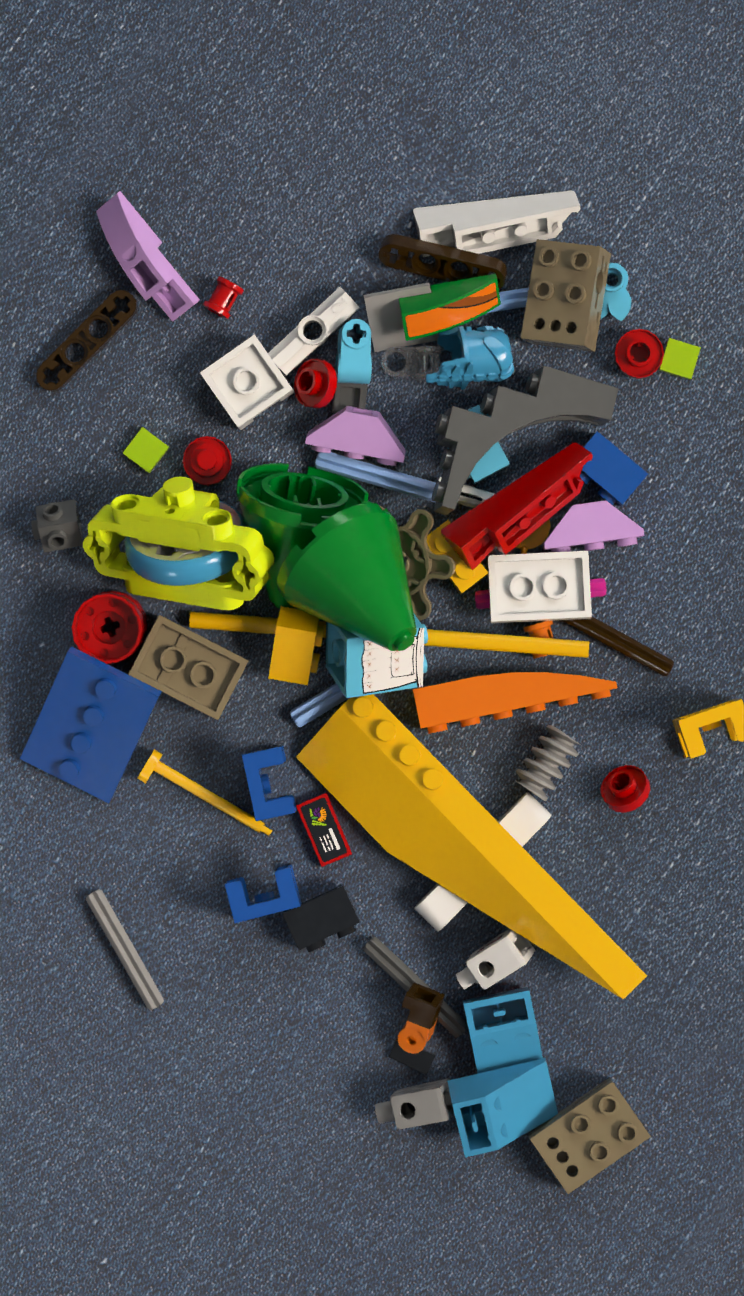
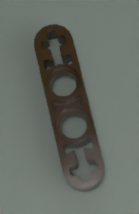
[379,234,507,289]
[36,290,138,392]

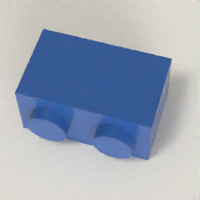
[580,431,648,506]

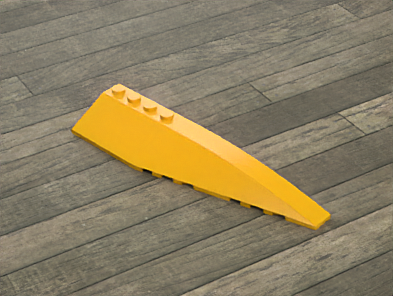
[296,694,647,999]

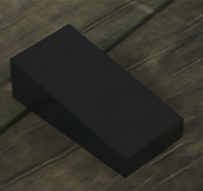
[389,1038,435,1075]

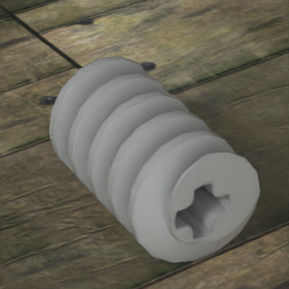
[516,725,582,801]

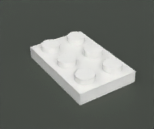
[488,551,592,623]

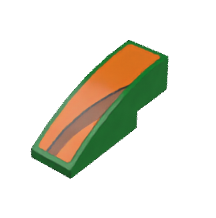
[399,274,501,341]

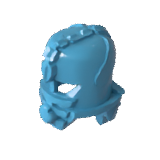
[425,326,514,390]

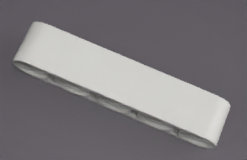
[414,792,552,932]

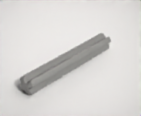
[86,889,164,1010]

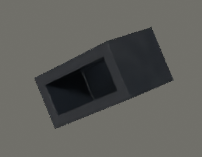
[282,884,360,952]

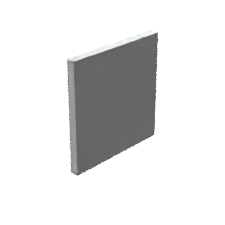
[363,282,438,352]

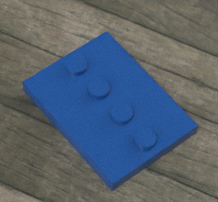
[20,646,162,804]

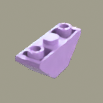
[305,406,406,466]
[542,500,645,552]

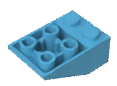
[462,987,543,1073]
[447,1058,558,1157]

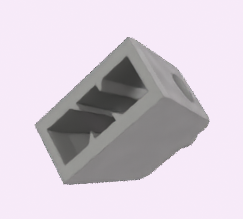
[375,1078,454,1129]

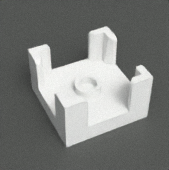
[200,334,295,430]

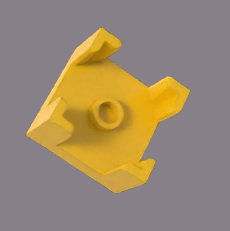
[672,699,744,759]

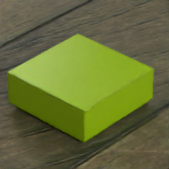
[659,338,701,380]
[123,427,170,474]

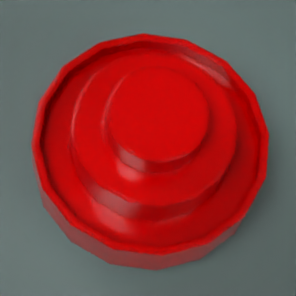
[614,329,664,379]
[294,359,337,408]
[183,436,232,486]
[600,765,651,813]

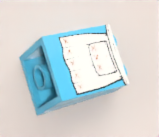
[326,614,428,698]

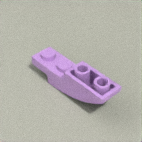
[96,191,200,322]

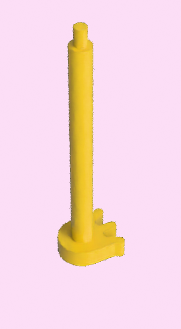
[137,749,272,836]

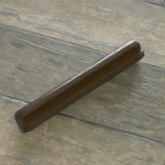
[562,617,674,676]

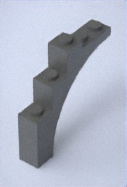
[432,366,619,515]

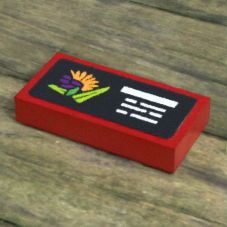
[296,792,352,867]

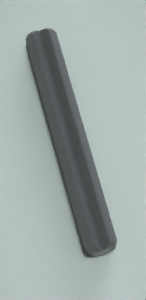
[363,937,468,1038]

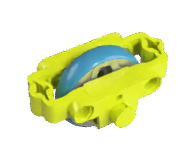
[83,476,274,610]

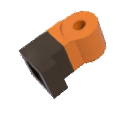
[398,982,445,1054]

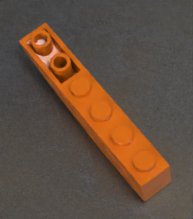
[412,672,618,734]

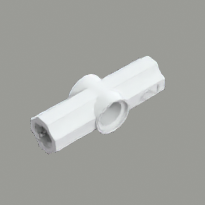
[268,287,360,376]

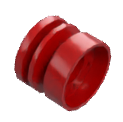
[72,590,148,664]

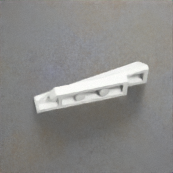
[413,190,580,257]

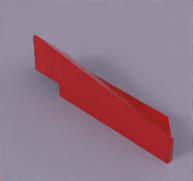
[441,443,593,570]

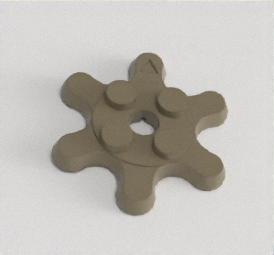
[380,506,456,621]

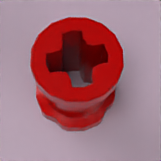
[202,276,244,320]

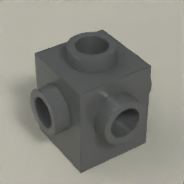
[31,499,83,553]

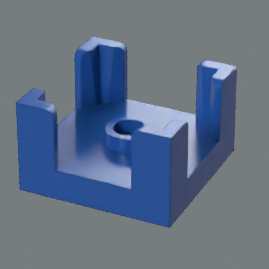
[242,746,297,821]
[225,864,302,923]

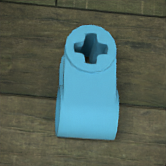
[335,319,372,384]

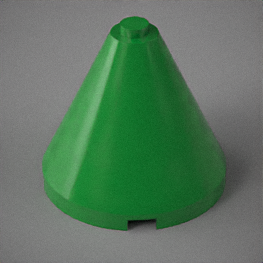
[236,463,371,609]
[277,503,417,651]

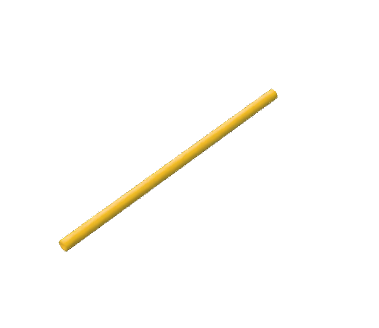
[189,611,590,658]

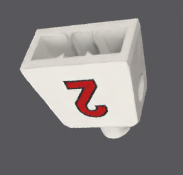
[456,929,536,991]

